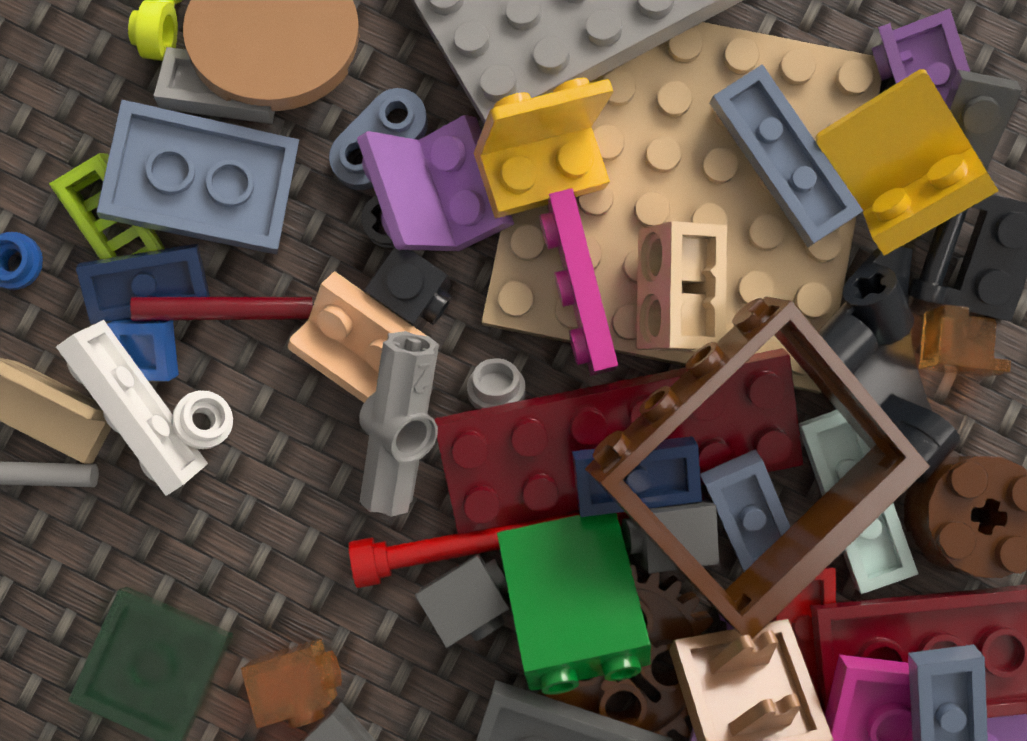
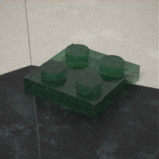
[68,587,233,741]

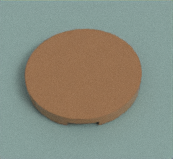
[183,0,360,111]

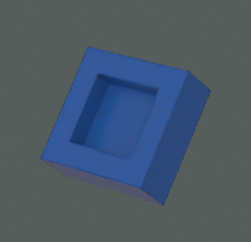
[107,318,179,381]

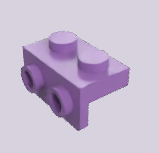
[872,9,970,101]

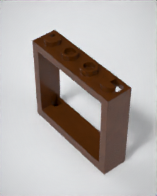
[585,296,930,640]

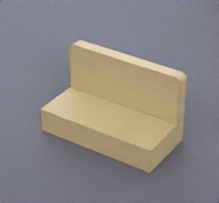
[0,358,111,464]

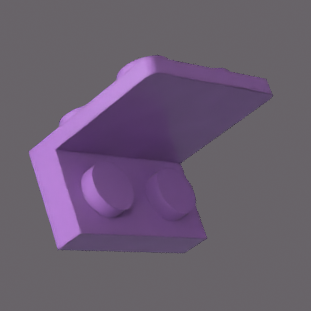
[357,115,514,251]

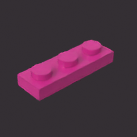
[540,188,618,376]

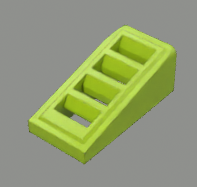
[49,153,165,259]

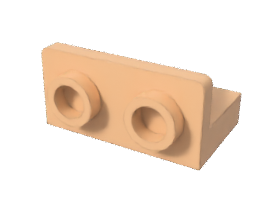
[288,271,426,403]

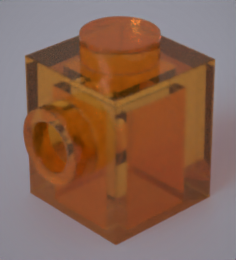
[240,638,342,728]

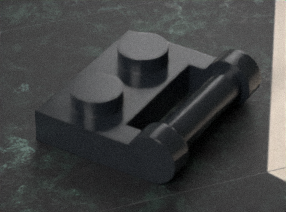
[909,194,1027,322]

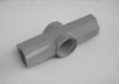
[359,331,439,517]

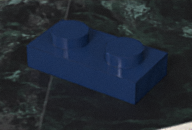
[76,243,210,324]
[572,436,702,517]

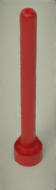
[349,511,629,588]

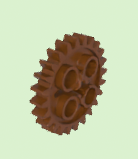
[537,560,714,738]

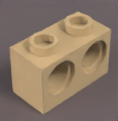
[636,221,727,351]

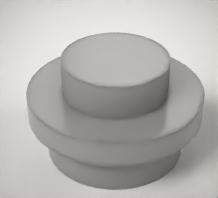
[467,358,525,409]

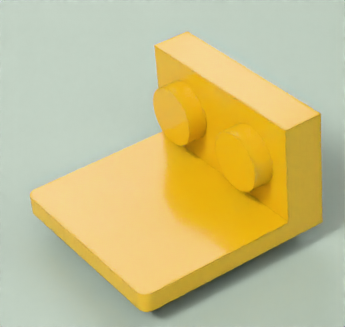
[815,69,998,256]
[474,78,614,219]

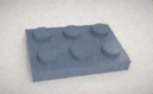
[96,100,299,255]

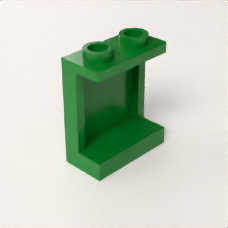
[497,513,651,695]

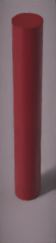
[130,297,313,321]

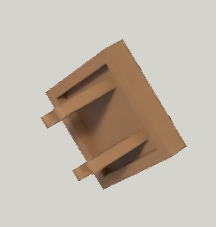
[669,619,833,741]

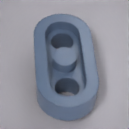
[329,88,428,190]

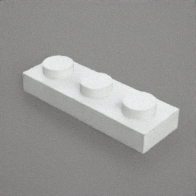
[56,320,208,496]

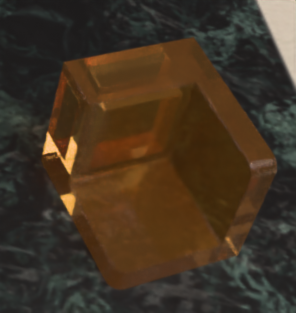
[919,305,1011,377]

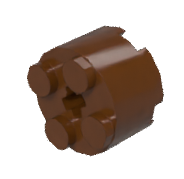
[904,456,1027,578]

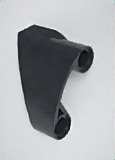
[817,246,961,483]

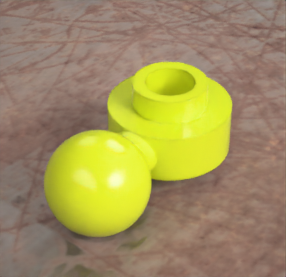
[128,0,183,61]

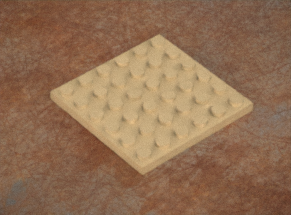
[482,22,882,394]

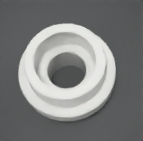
[172,391,233,449]

